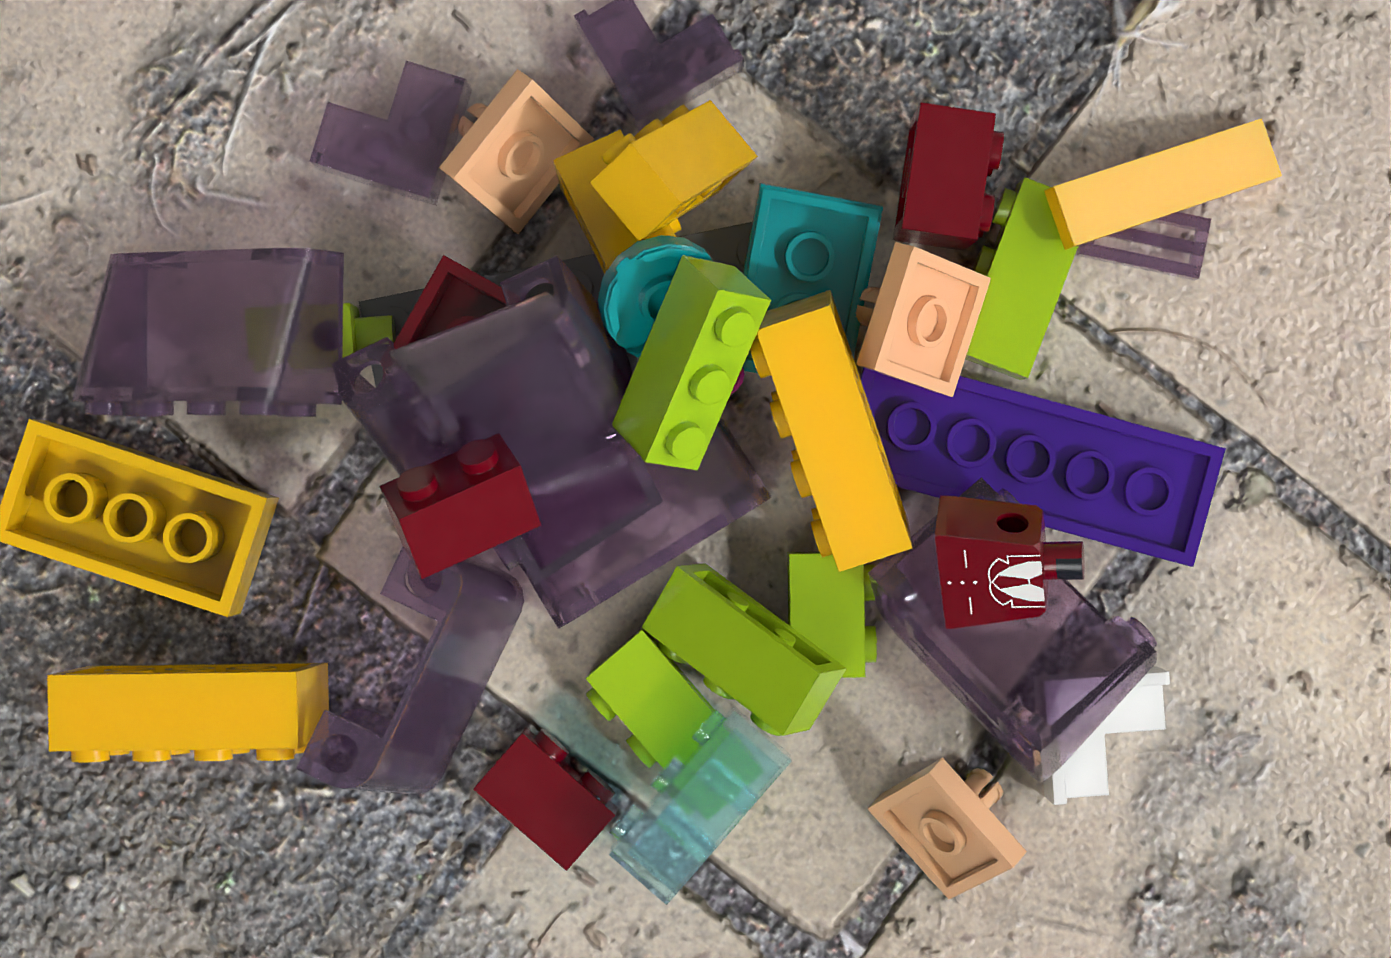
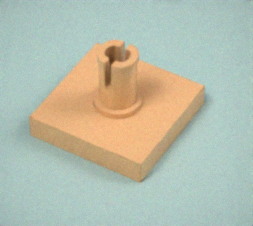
[439,69,594,234]
[856,242,991,397]
[867,758,1027,900]

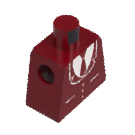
[935,496,1085,629]

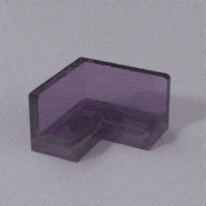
[574,0,744,132]
[309,61,472,206]

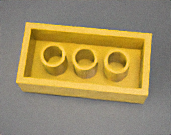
[750,290,912,572]
[0,419,279,617]
[47,662,329,763]

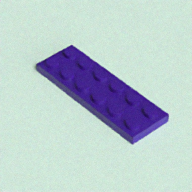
[860,367,1226,567]

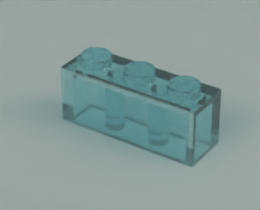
[609,706,792,905]

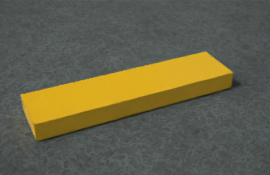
[1044,118,1282,250]

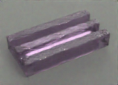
[1076,212,1212,280]

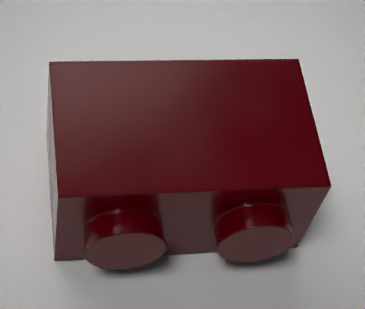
[379,433,542,579]
[473,727,618,871]

